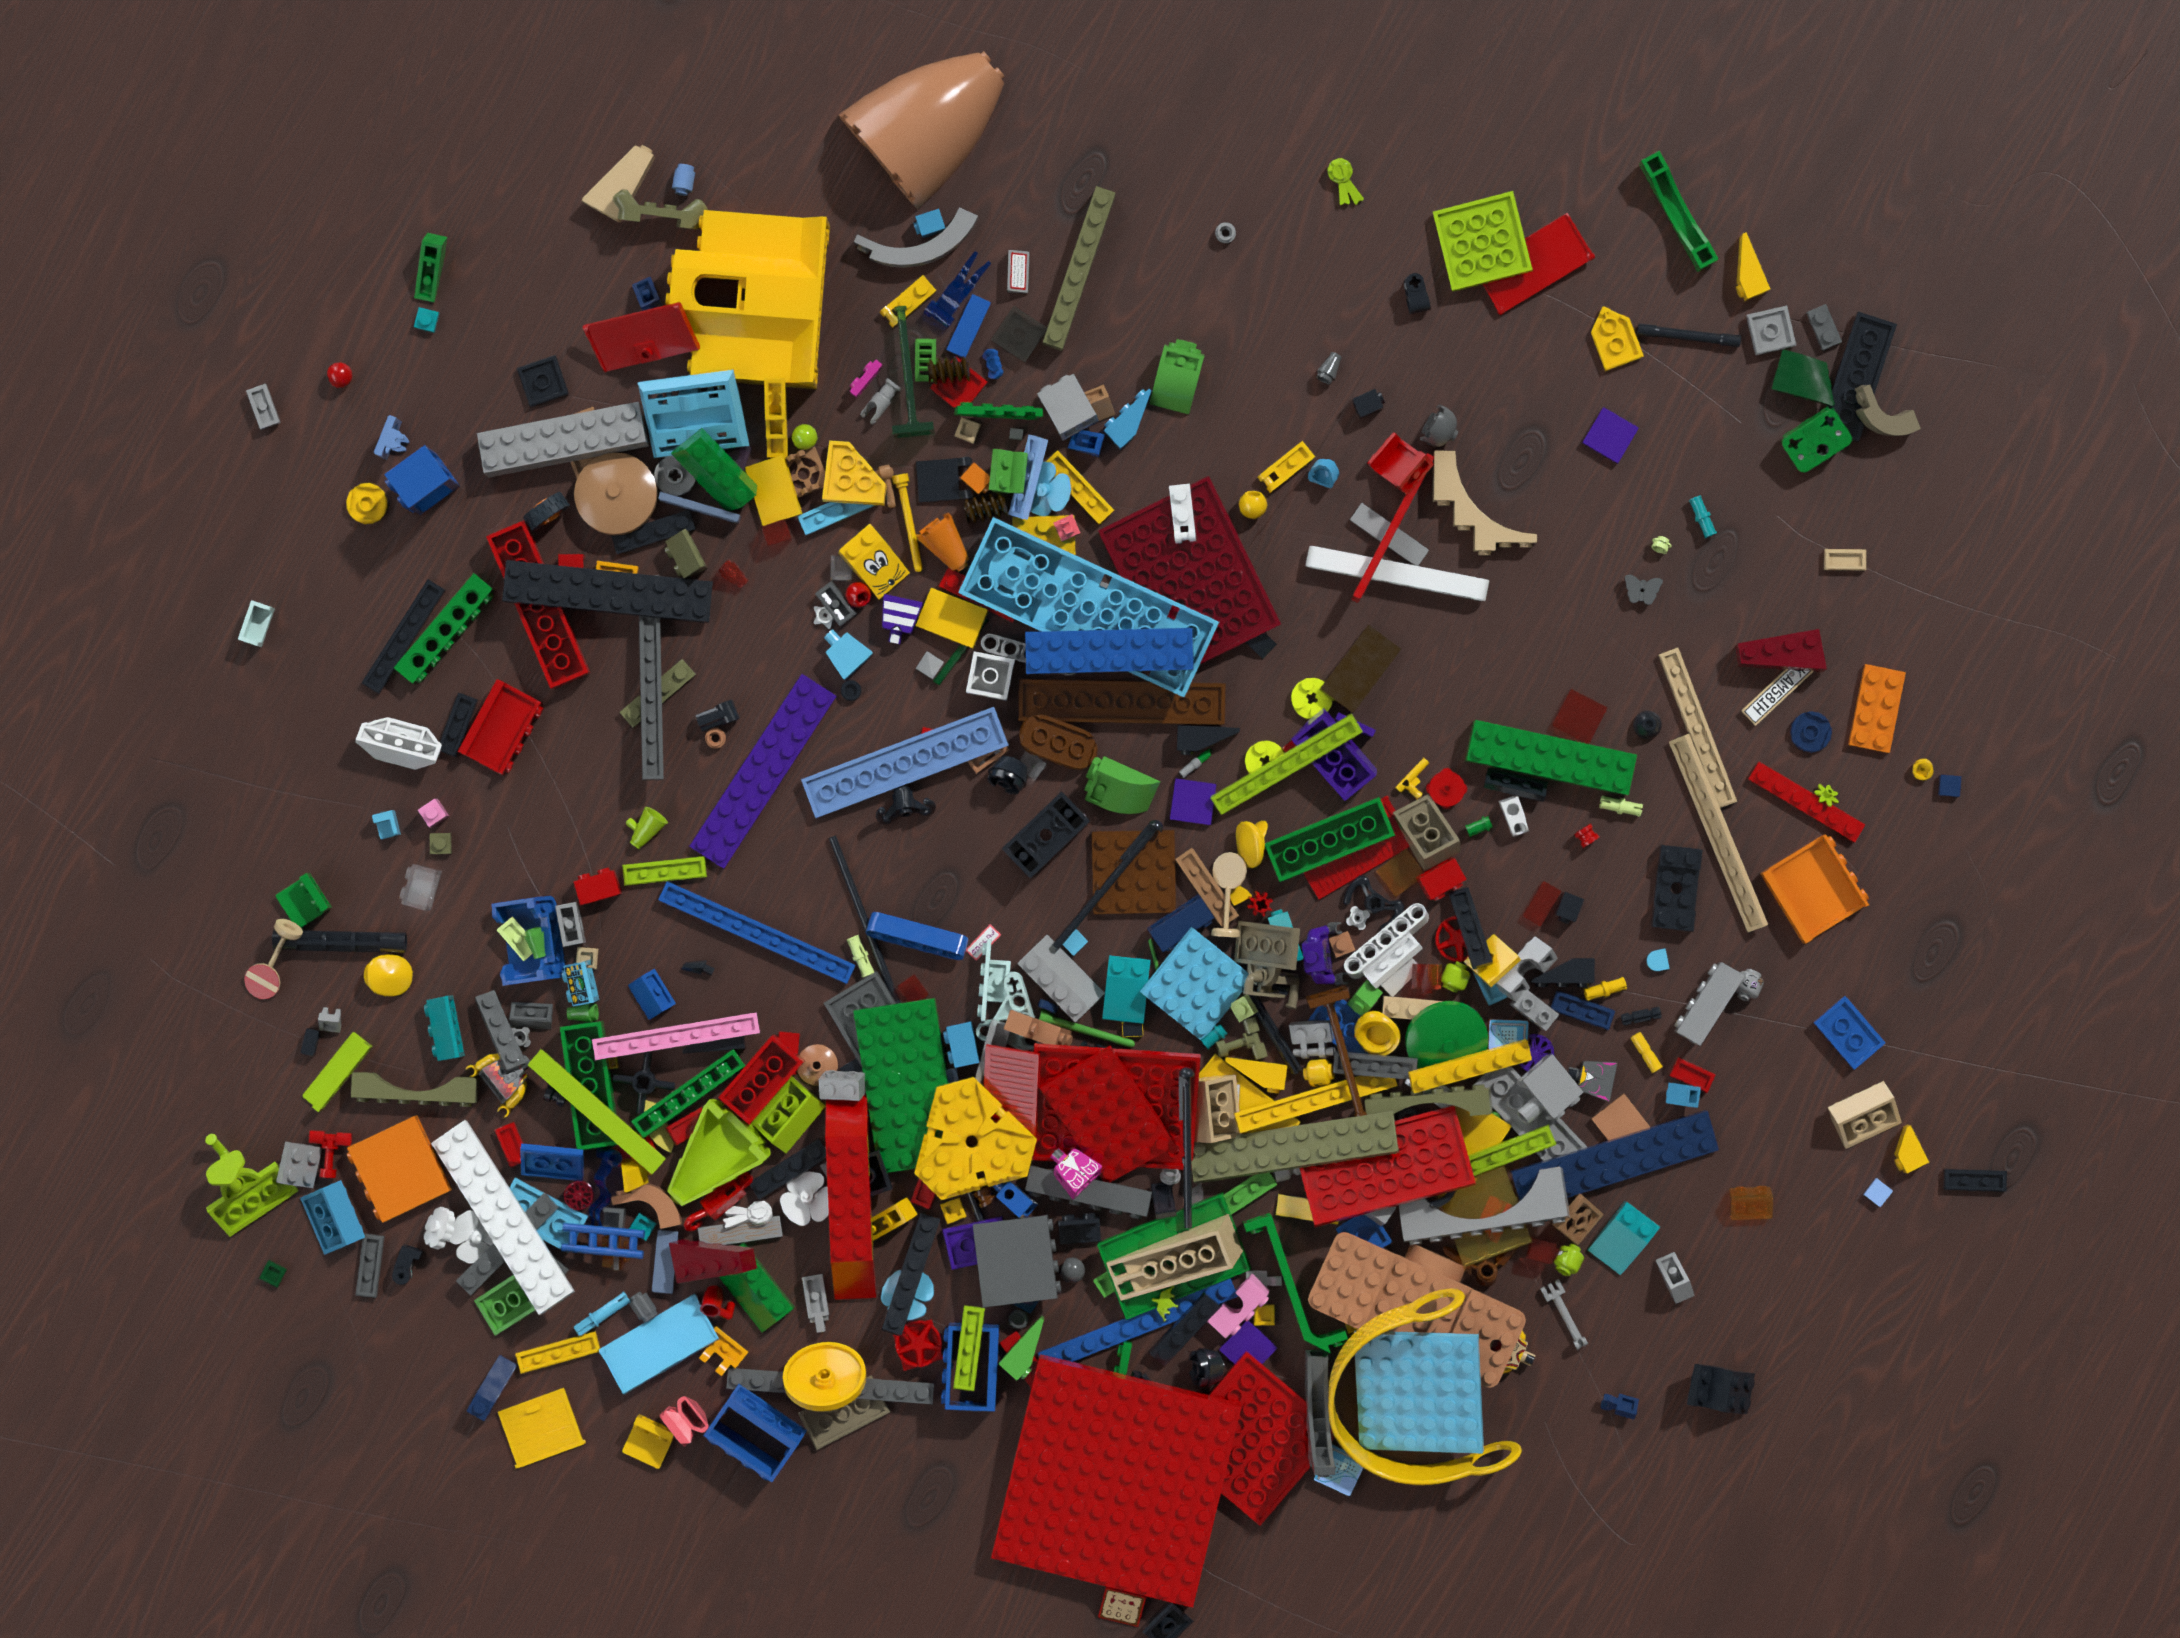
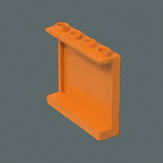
[1760,834,1869,944]
[346,1115,452,1223]

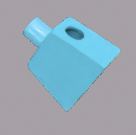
[824,629,873,680]

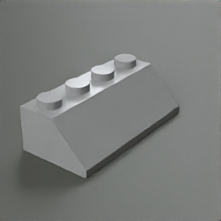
[1017,935,1105,1022]
[1674,962,1745,1046]

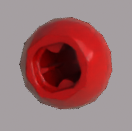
[327,362,353,388]
[845,582,871,608]

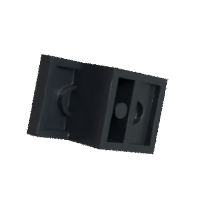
[1687,1364,1755,1414]

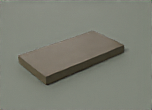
[798,1375,890,1450]

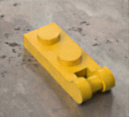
[879,275,937,328]
[1257,441,1315,493]

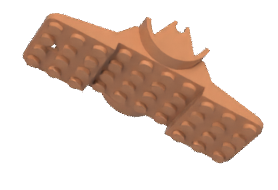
[1308,1232,1526,1388]

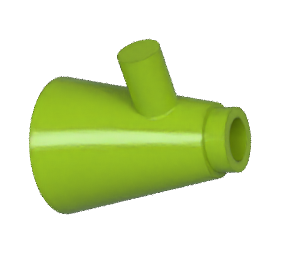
[626,807,668,849]

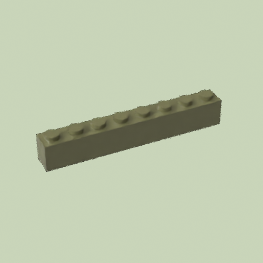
[1043,186,1116,352]

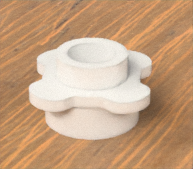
[1346,906,1370,930]

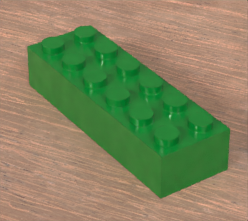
[1265,797,1395,882]
[560,1021,618,1150]

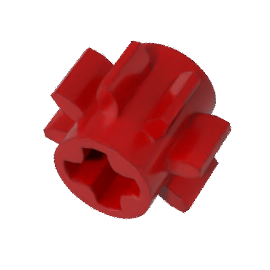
[1247,891,1273,917]

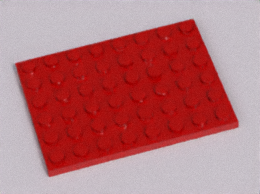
[1032,1043,1201,1170]

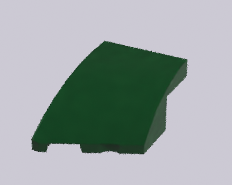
[1771,350,1835,407]

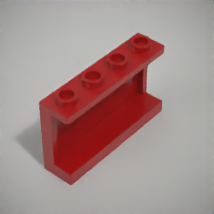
[458,679,544,775]

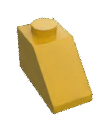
[1894,1124,1929,1173]
[621,1158,652,1192]

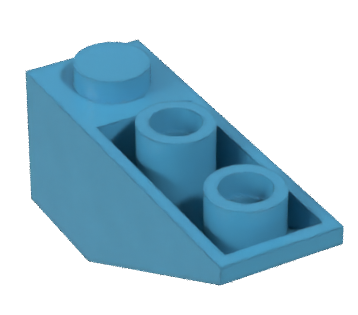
[1104,389,1151,450]

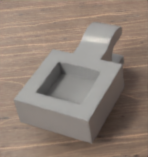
[1246,1270,1282,1287]

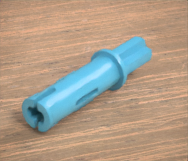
[574,1291,631,1336]

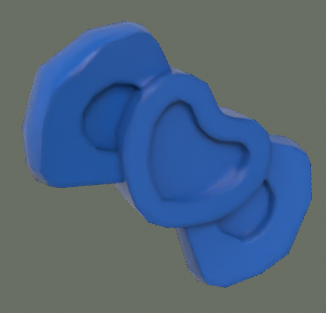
[982,349,1004,379]

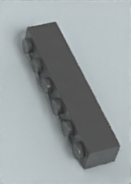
[1025,1165,1152,1219]

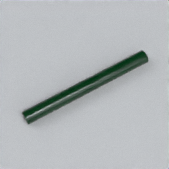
[933,618,989,686]

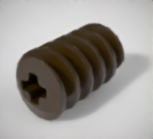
[928,356,971,385]
[964,492,1008,525]

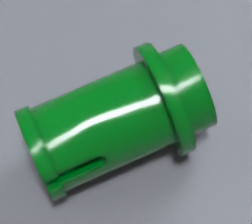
[1465,816,1493,838]

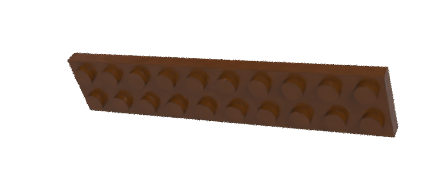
[1018,679,1226,725]

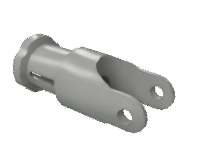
[861,378,901,425]

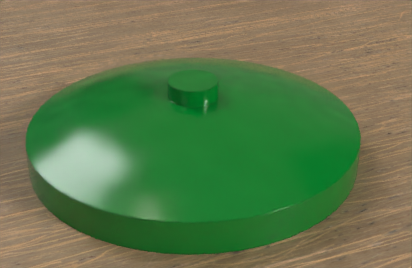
[1405,1001,1488,1069]

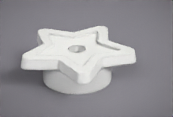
[814,606,834,629]

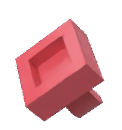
[1054,514,1081,542]

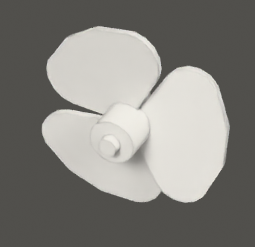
[780,1171,829,1226]
[449,1210,493,1263]

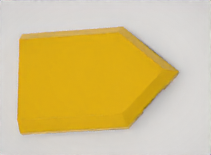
[1591,306,1644,371]

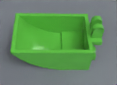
[1149,339,1205,414]
[1084,756,1161,814]

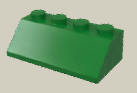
[671,428,758,511]
[719,1242,795,1332]

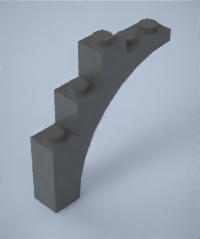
[1305,1350,1335,1477]

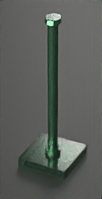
[892,306,935,439]

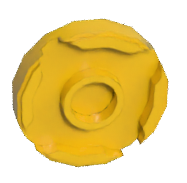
[346,483,388,524]

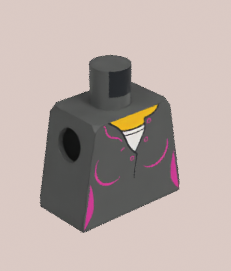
[1567,1061,1617,1101]

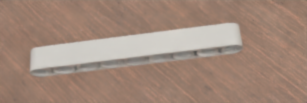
[1306,546,1489,601]

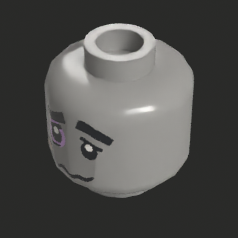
[1735,969,1764,1001]

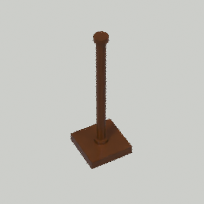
[1305,986,1367,1117]

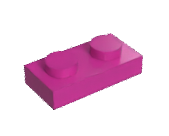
[850,360,883,398]

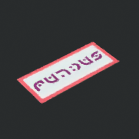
[966,924,1001,961]

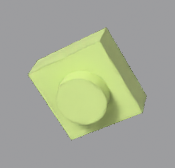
[1231,994,1258,1022]

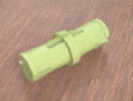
[1599,795,1643,817]
[846,935,874,977]

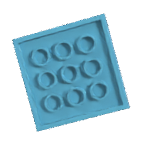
[1140,927,1249,1040]

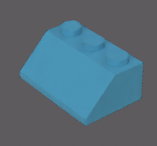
[300,1180,365,1255]

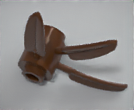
[1443,1231,1521,1287]

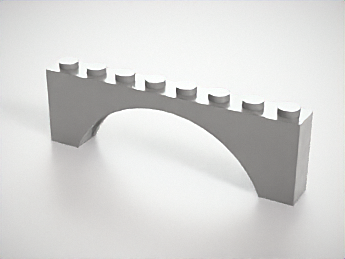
[1399,1167,1570,1246]

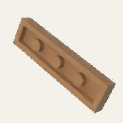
[1175,848,1239,927]

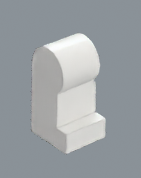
[1498,795,1529,837]

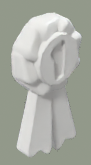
[723,1201,772,1230]

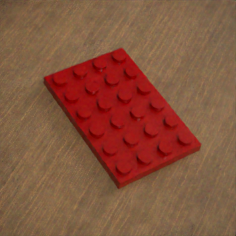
[1040,1046,1176,1183]

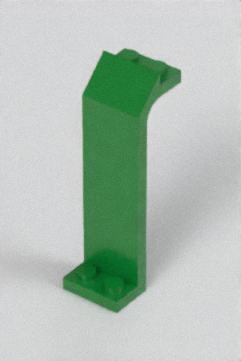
[1243,1213,1348,1353]

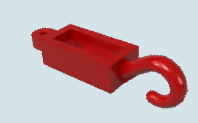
[684,1172,753,1232]

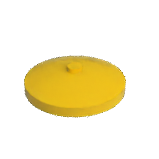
[783,1342,866,1411]

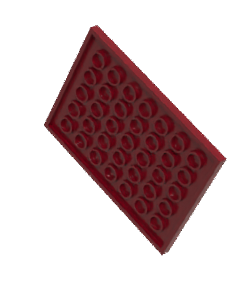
[1098,476,1282,664]

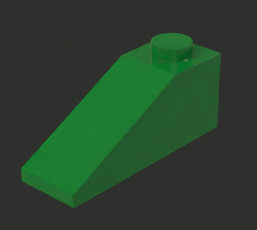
[414,233,447,302]

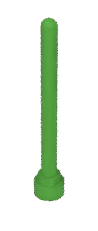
[1039,1009,1135,1048]

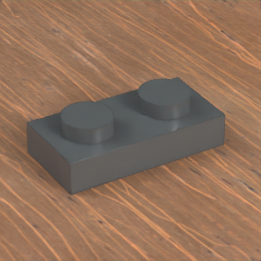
[1806,304,1842,351]

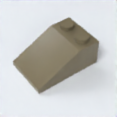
[1393,794,1460,871]

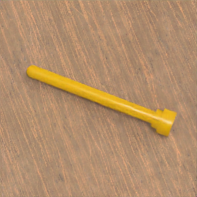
[892,473,923,572]

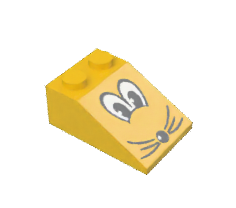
[838,524,910,600]

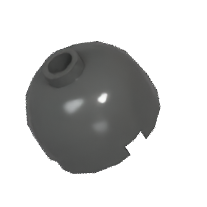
[1420,404,1458,447]

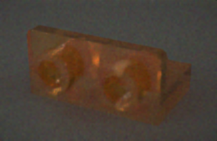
[1729,1186,1773,1220]

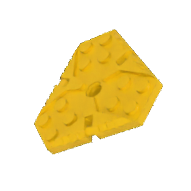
[914,1077,1037,1200]

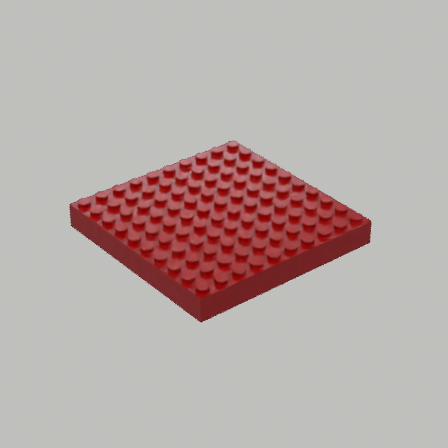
[991,1354,1242,1608]

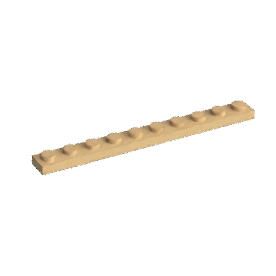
[1669,734,1768,932]

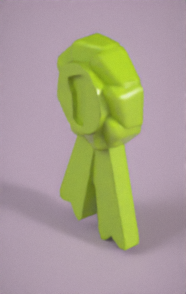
[1327,158,1364,205]

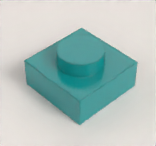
[414,307,440,333]

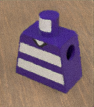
[882,594,923,644]

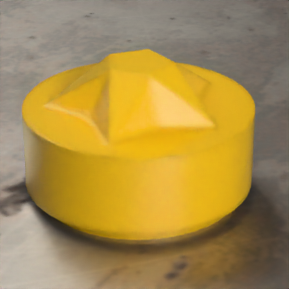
[1912,759,1933,781]

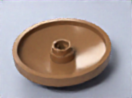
[574,453,657,535]

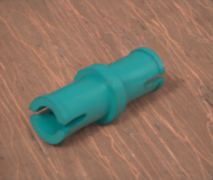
[1689,495,1717,538]

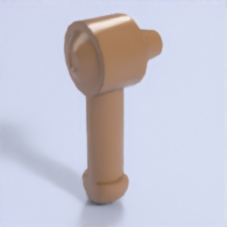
[875,465,896,508]

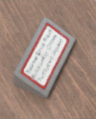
[1007,250,1029,293]

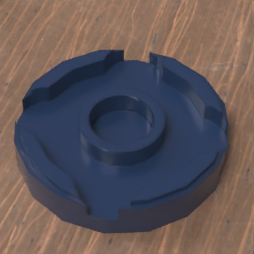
[1790,711,1832,753]

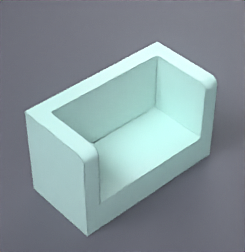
[238,600,275,647]

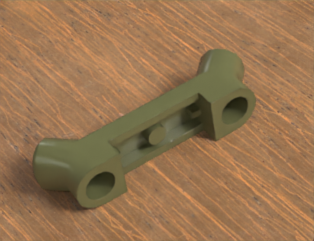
[613,189,708,230]

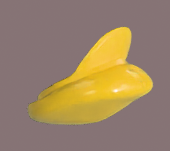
[1236,821,1268,868]
[364,954,413,997]
[1354,1011,1400,1055]

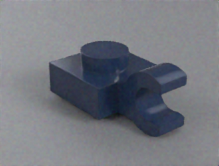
[1600,1393,1639,1420]

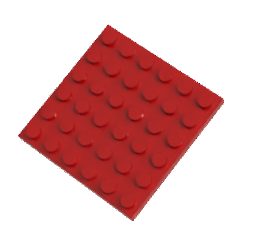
[1208,1351,1335,1526]

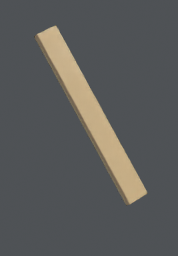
[1658,648,1737,808]

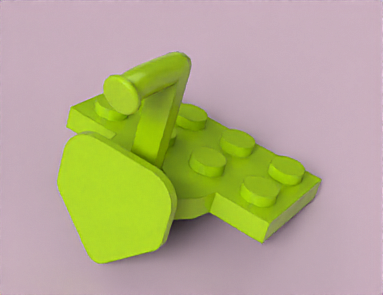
[205,1134,299,1237]

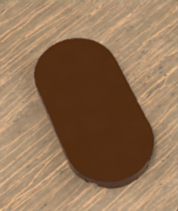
[1019,715,1098,770]

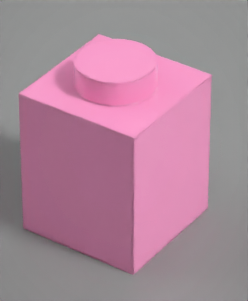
[418,799,449,828]

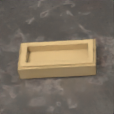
[1824,549,1866,571]

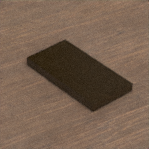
[1319,624,1401,714]

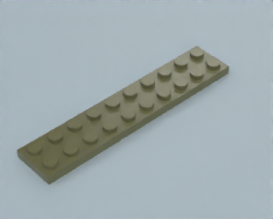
[1191,1111,1399,1184]

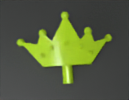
[1152,1285,1178,1321]

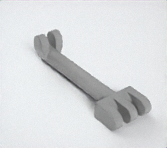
[1540,1279,1588,1350]

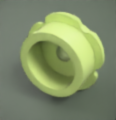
[1652,536,1672,554]

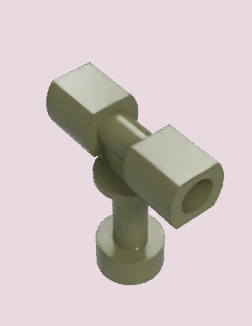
[1215,1017,1268,1060]

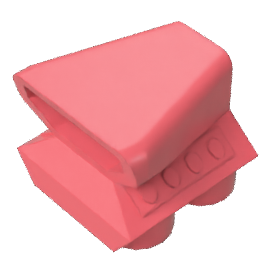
[660,1396,709,1447]

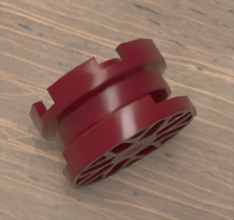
[564,1181,594,1210]

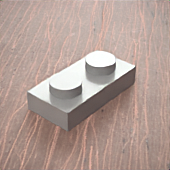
[246,384,281,430]

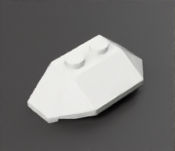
[356,717,442,769]

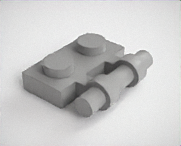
[1289,1020,1335,1059]

